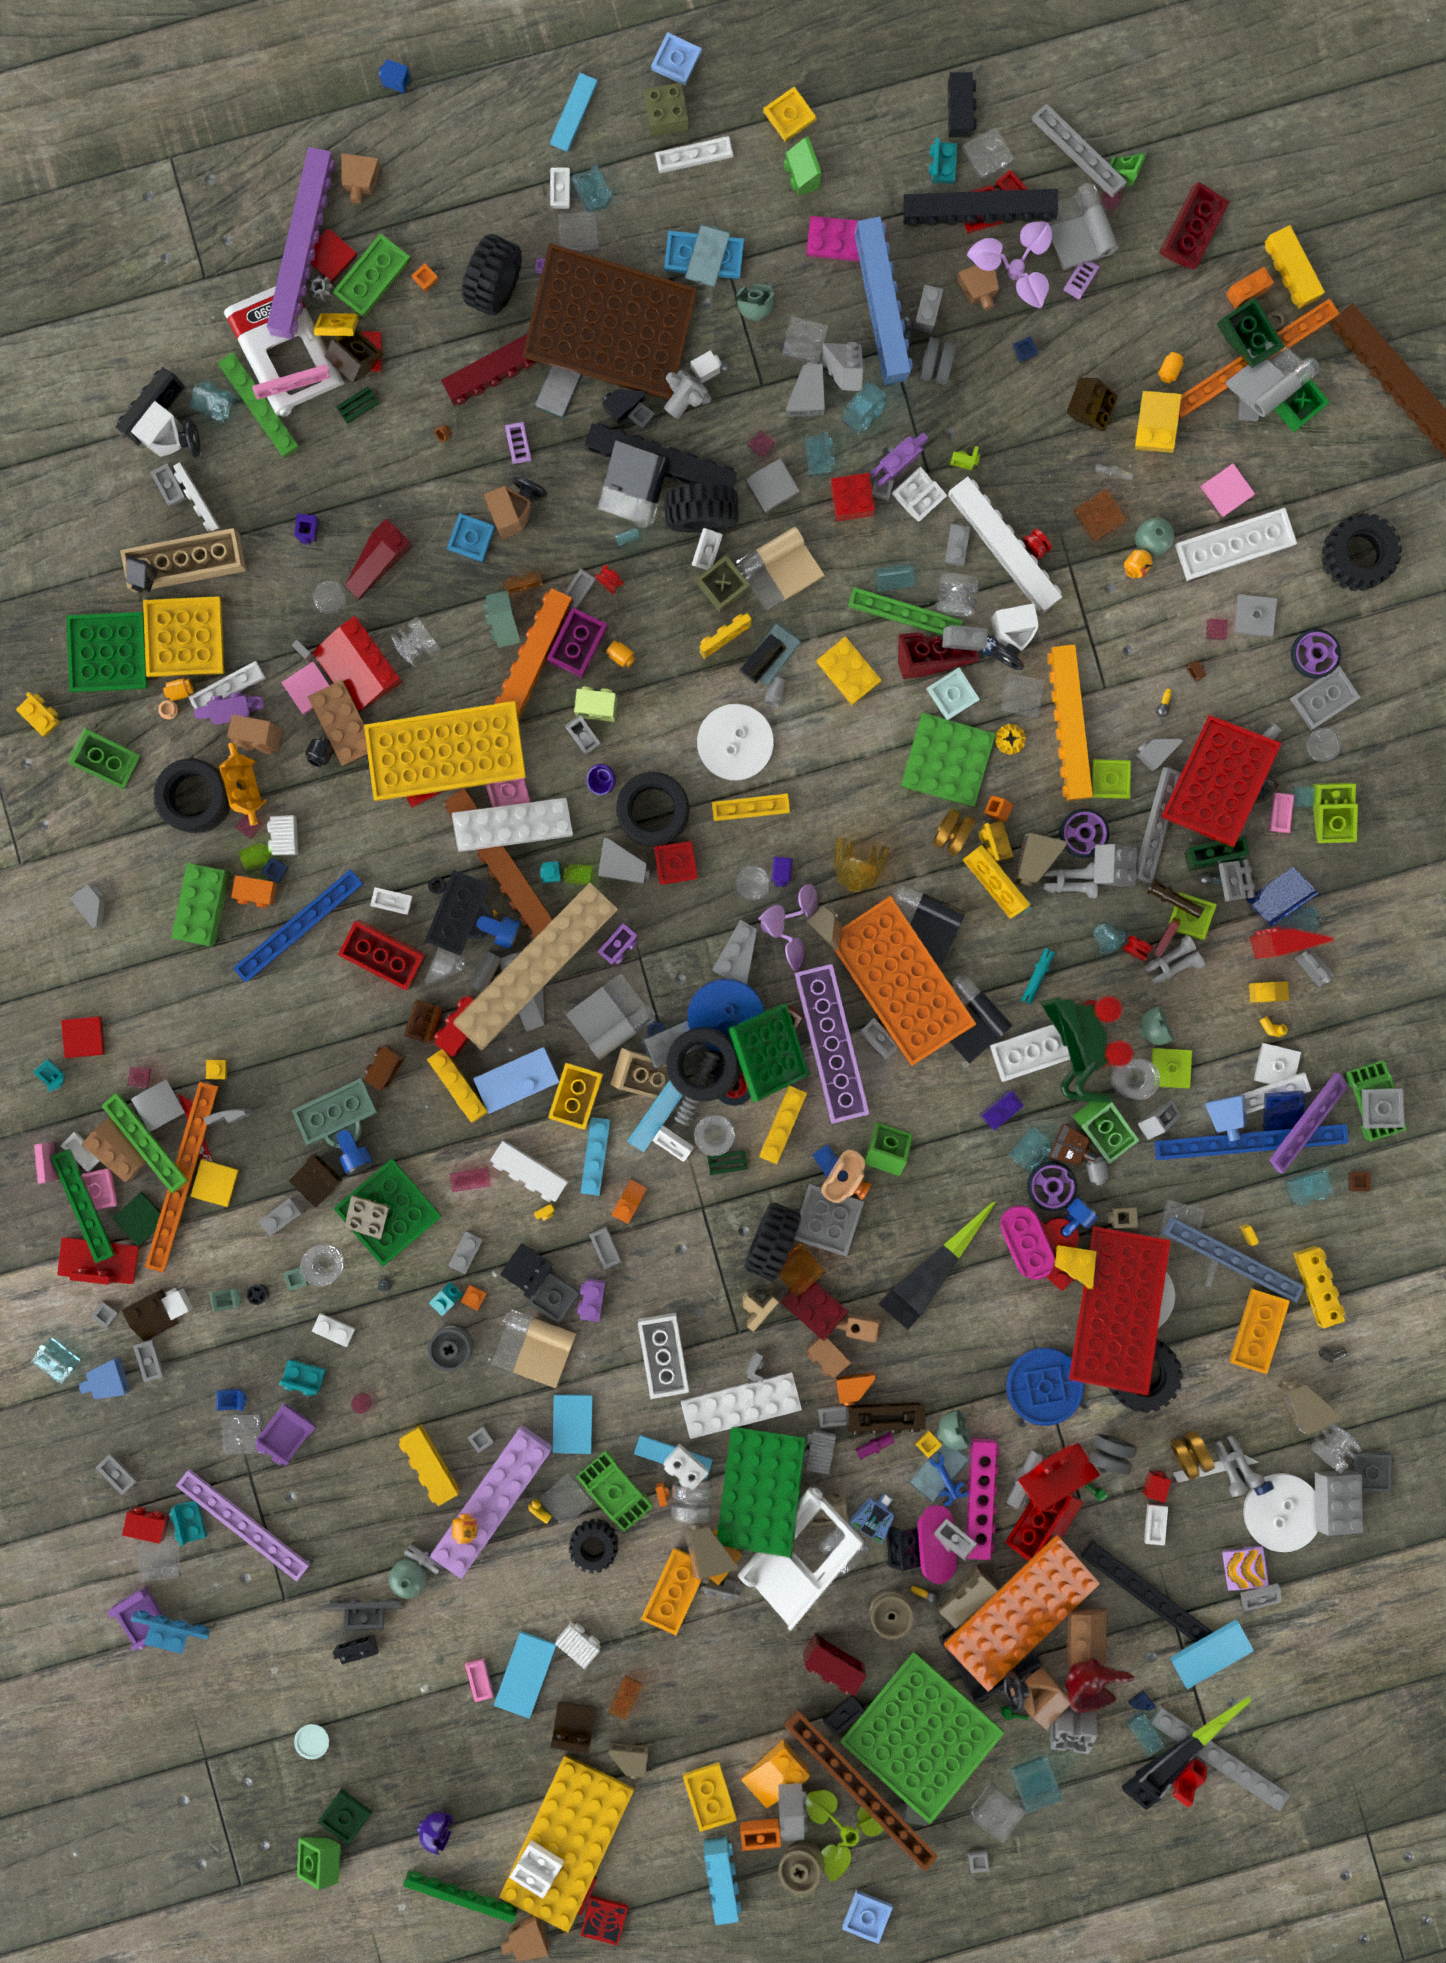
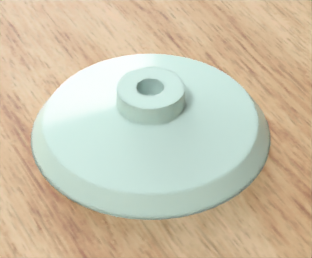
[294,1724,329,1759]

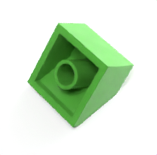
[783,136,821,196]
[865,1122,913,1176]
[297,1837,341,1890]

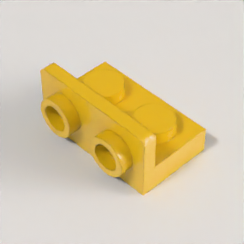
[16,692,61,737]

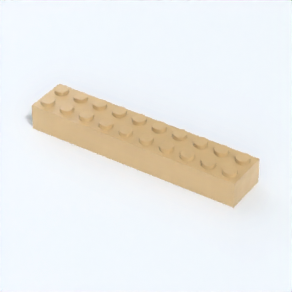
[454,883,618,1050]

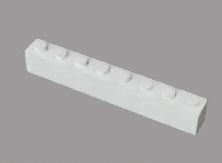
[948,477,1062,615]

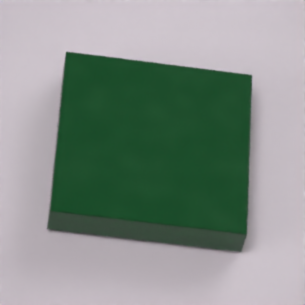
[112,1192,161,1247]
[317,1789,372,1845]

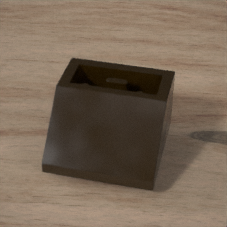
[1066,377,1117,431]

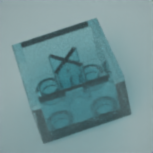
[842,380,887,435]
[1010,1755,1063,1814]

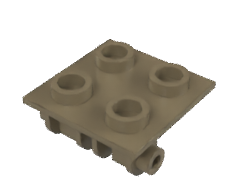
[344,1195,391,1239]

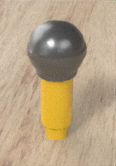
[1156,689,1172,717]
[910,1586,939,1605]

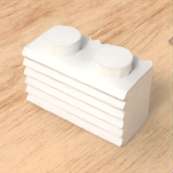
[267,815,299,856]
[555,1622,601,1669]

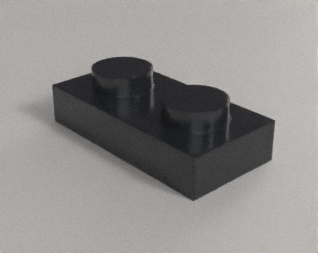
[823,1695,865,1736]

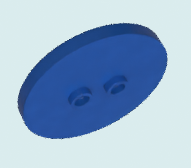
[688,979,764,1053]
[1006,1347,1084,1426]

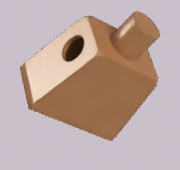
[341,153,381,204]
[956,265,999,311]
[836,1314,882,1343]
[501,1915,550,1962]

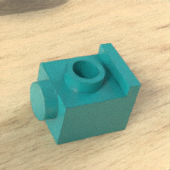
[540,861,562,884]

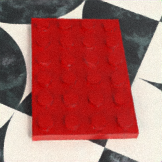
[1161,715,1282,847]

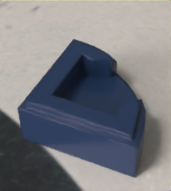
[1128,1690,1156,1711]

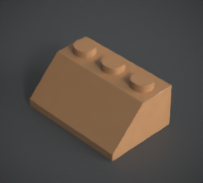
[82,1117,147,1182]
[1066,1608,1107,1670]

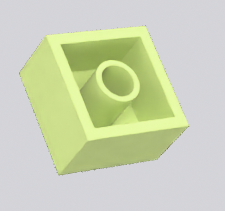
[574,687,617,722]

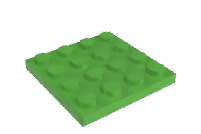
[900,713,995,808]

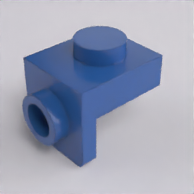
[216,1389,247,1411]

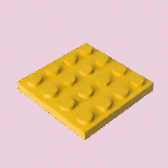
[143,596,225,678]

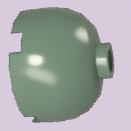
[736,284,775,321]
[1135,517,1175,557]
[1139,1006,1174,1045]
[937,1410,971,1450]
[389,1557,428,1599]

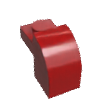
[1172,1758,1208,1808]

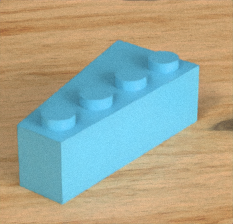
[704,1836,742,1925]

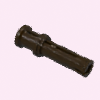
[1146,878,1205,919]

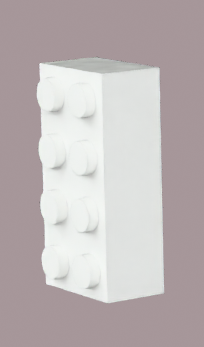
[638,1312,689,1399]

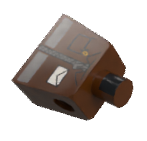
[1048,1123,1098,1165]

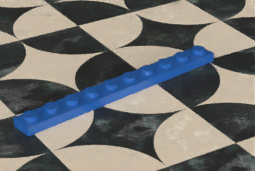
[1154,1124,1348,1160]

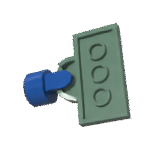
[292,1078,378,1175]

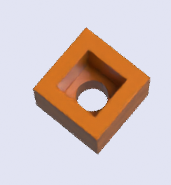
[984,796,1014,822]

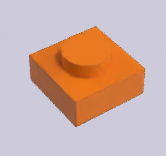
[411,263,439,292]
[461,1284,487,1311]
[656,1482,671,1507]

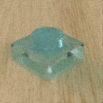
[1292,787,1314,808]

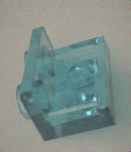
[571,164,612,213]
[189,381,237,423]
[804,431,835,477]
[1275,902,1321,933]
[1008,1127,1053,1174]
[31,1338,80,1385]

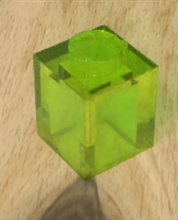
[238,843,271,870]
[564,864,592,886]

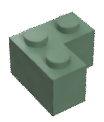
[483,590,521,648]

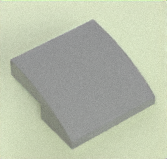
[746,459,800,512]
[131,1080,185,1132]
[203,1109,254,1125]

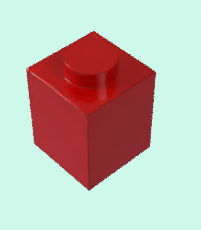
[1143,1470,1171,1503]

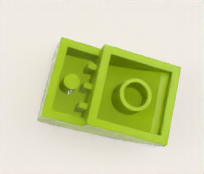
[1313,782,1358,843]

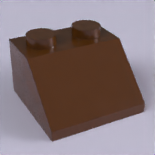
[364,1045,406,1091]

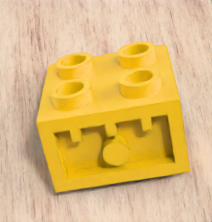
[978,821,1014,862]

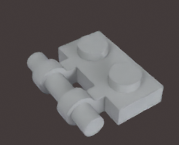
[1219,859,1256,902]

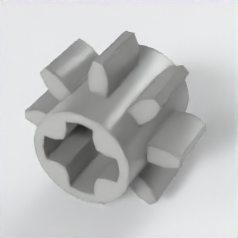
[309,275,334,302]

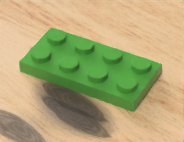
[333,233,411,318]

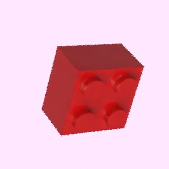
[830,473,875,522]

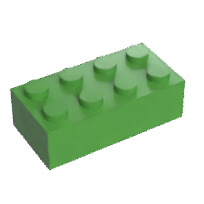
[171,863,230,947]

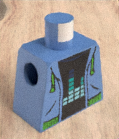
[849,1493,894,1544]

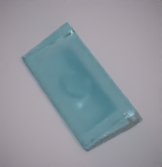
[874,564,915,591]

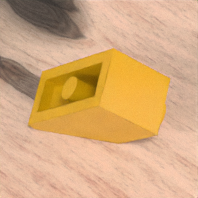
[1249,981,1289,1003]

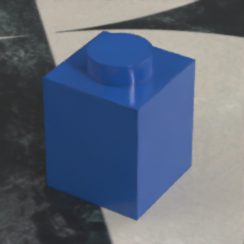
[379,59,411,93]

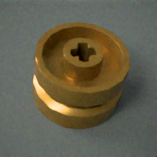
[932,807,976,857]
[1169,1430,1215,1481]

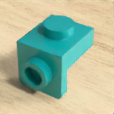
[33,1058,65,1092]
[429,1282,463,1316]

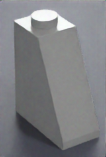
[786,362,825,417]
[598,838,650,884]

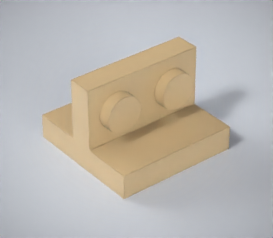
[742,1291,779,1332]

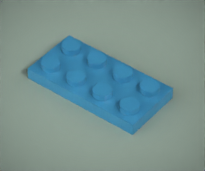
[664,231,744,279]

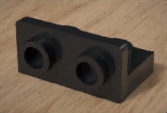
[332,1634,379,1664]

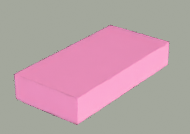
[1269,793,1294,833]
[465,1658,494,1702]

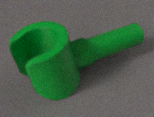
[1085,1483,1108,1501]
[1001,1706,1028,1721]

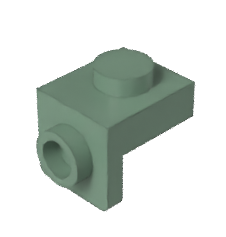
[210,1288,242,1312]

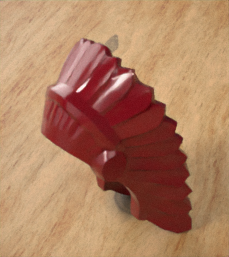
[1065,1658,1135,1713]

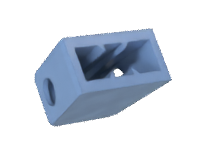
[1205,1094,1247,1141]
[79,1356,130,1399]

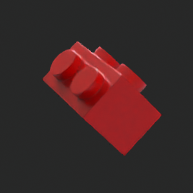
[122,1507,170,1544]

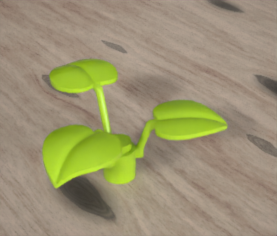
[805,1790,883,1882]

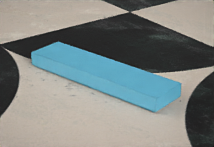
[550,73,598,152]
[627,1080,683,1152]
[634,1435,713,1479]

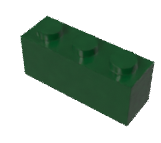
[1184,836,1250,871]

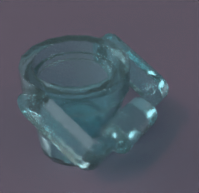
[1093,922,1127,956]

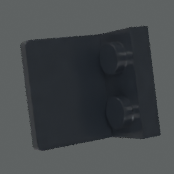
[500,1243,553,1299]
[886,1527,921,1571]

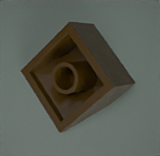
[325,329,384,382]
[121,1289,179,1341]

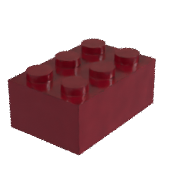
[803,1634,867,1696]

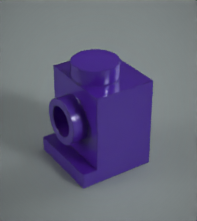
[294,513,320,545]

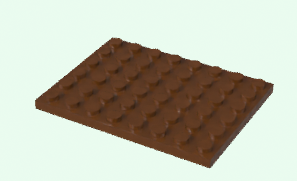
[522,243,697,401]

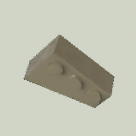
[937,1565,998,1628]

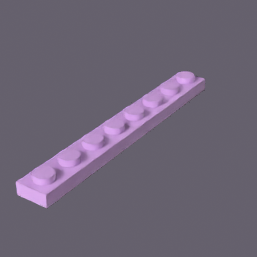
[176,1469,310,1581]

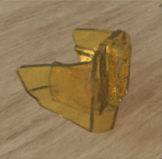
[834,838,889,892]

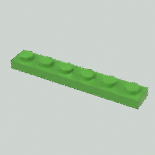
[217,352,299,458]
[848,587,963,636]
[102,1093,189,1193]

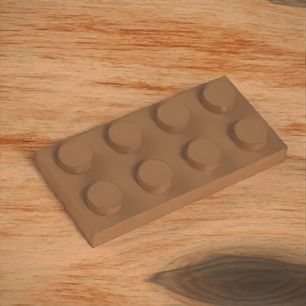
[307,680,368,766]

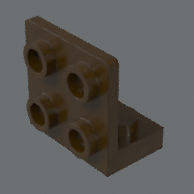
[289,1153,343,1207]
[550,1701,596,1754]

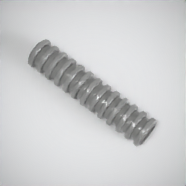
[674,1051,721,1126]

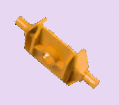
[219,743,267,826]

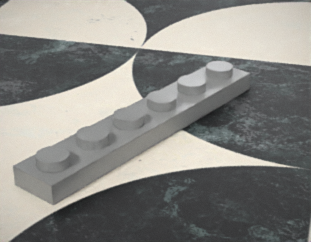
[1032,104,1127,198]
[1136,767,1181,883]

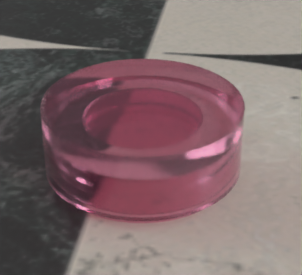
[1102,191,1122,210]
[351,1393,372,1414]

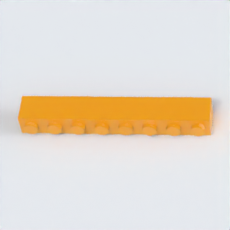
[1047,645,1093,801]

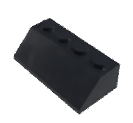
[115,367,185,446]

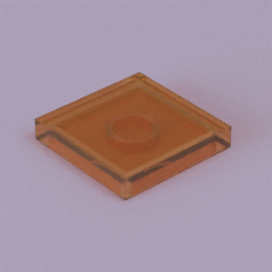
[1073,489,1127,543]
[779,1243,826,1298]

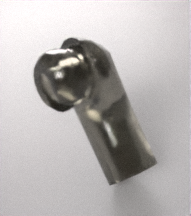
[1319,1346,1348,1363]

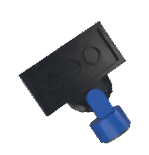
[425,870,521,956]

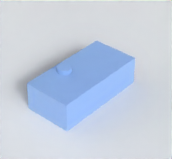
[473,1047,560,1114]

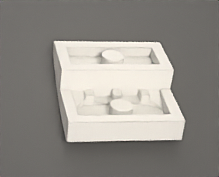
[891,467,947,522]
[510,1840,564,1898]

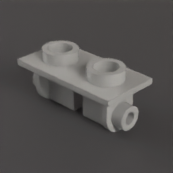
[1294,947,1334,987]
[700,1577,741,1601]

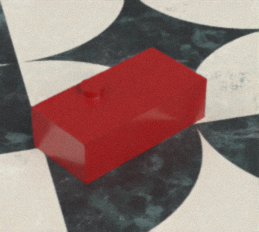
[338,920,427,990]

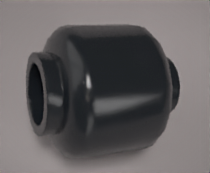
[305,737,334,767]

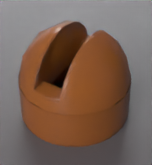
[434,425,452,442]

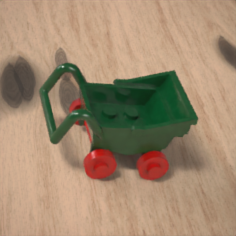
[1039,996,1133,1102]

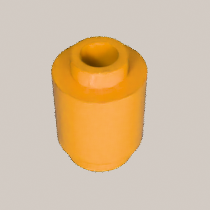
[1158,352,1184,383]
[606,641,635,668]
[163,678,194,701]

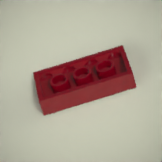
[1159,182,1229,270]

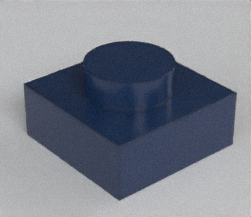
[1012,336,1038,363]
[261,857,289,884]

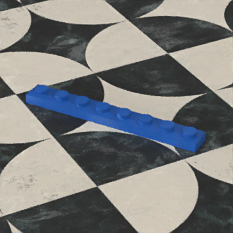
[233,869,364,983]

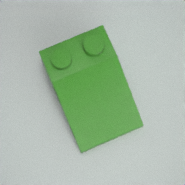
[67,727,141,789]
[1072,1101,1140,1164]

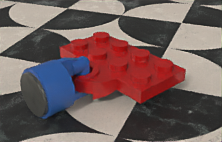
[1038,1197,1099,1291]

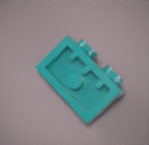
[929,137,957,184]
[279,1359,326,1396]
[170,1500,207,1546]

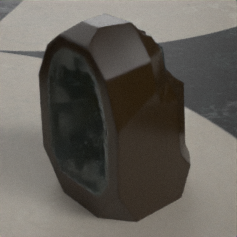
[1255,775,1279,804]

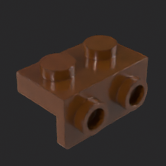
[404,999,443,1045]

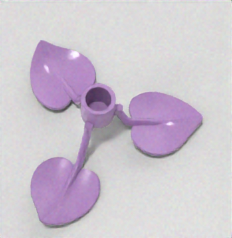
[967,222,1052,308]
[759,884,818,972]

